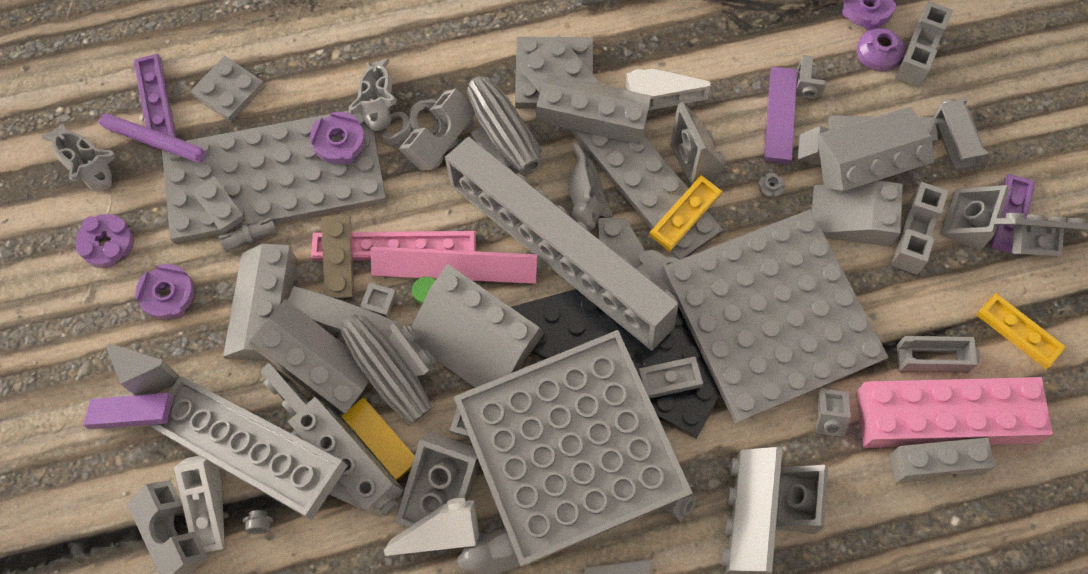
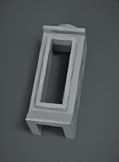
[933,99,989,171]
[896,336,980,373]

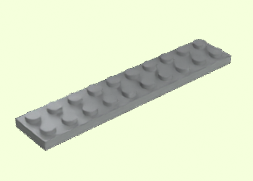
[518,35,723,260]

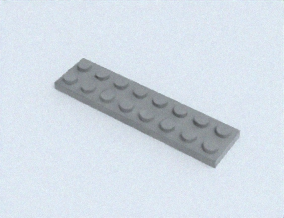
[148,376,348,520]

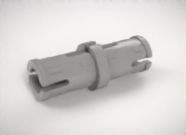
[219,217,277,252]

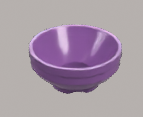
[857,28,905,72]

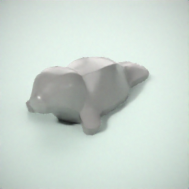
[349,58,397,131]
[41,124,116,192]
[568,143,613,231]
[457,527,520,574]

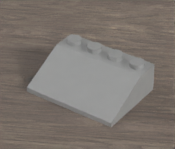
[411,264,545,388]

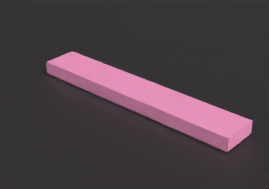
[311,231,476,261]
[371,246,538,284]

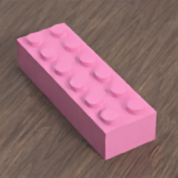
[856,377,1053,448]

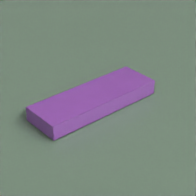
[990,174,1035,255]
[83,393,173,430]

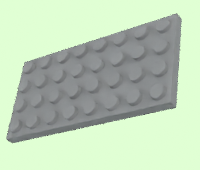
[162,110,387,243]

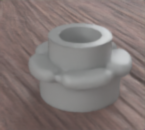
[758,173,785,199]
[243,510,273,534]

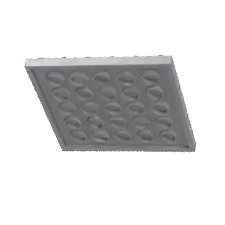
[661,209,889,424]
[454,330,693,568]

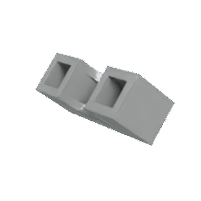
[896,1,953,87]
[399,88,476,171]
[891,182,948,275]
[889,437,995,483]
[127,480,208,574]

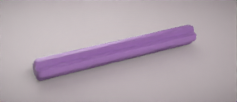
[99,113,207,163]

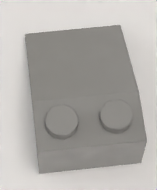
[670,102,725,186]
[811,180,903,247]
[395,431,480,527]

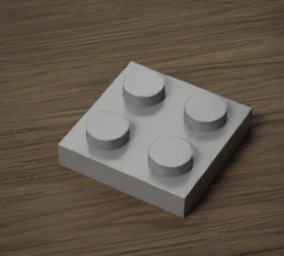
[190,56,265,122]

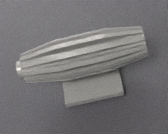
[467,76,543,176]
[341,314,438,425]

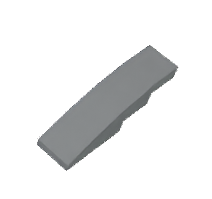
[287,286,403,338]

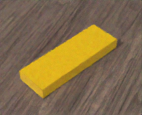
[649,175,723,252]
[976,293,1066,370]
[341,397,415,482]

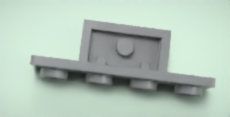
[993,213,1088,256]

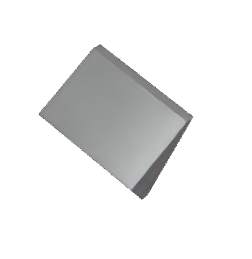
[941,185,1009,250]
[107,343,180,395]
[776,465,828,534]

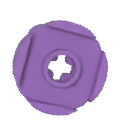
[842,0,896,30]
[310,112,365,164]
[75,214,134,268]
[135,264,194,320]

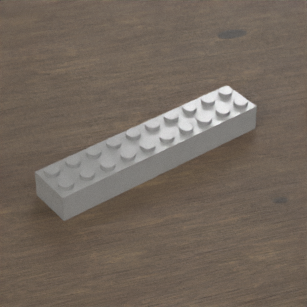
[445,137,678,351]

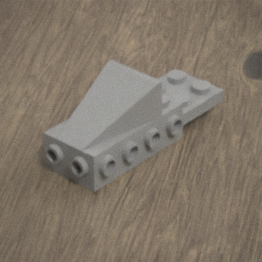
[260,363,405,517]

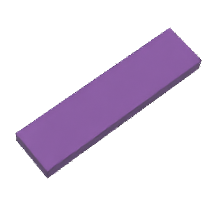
[133,54,177,150]
[764,67,797,164]

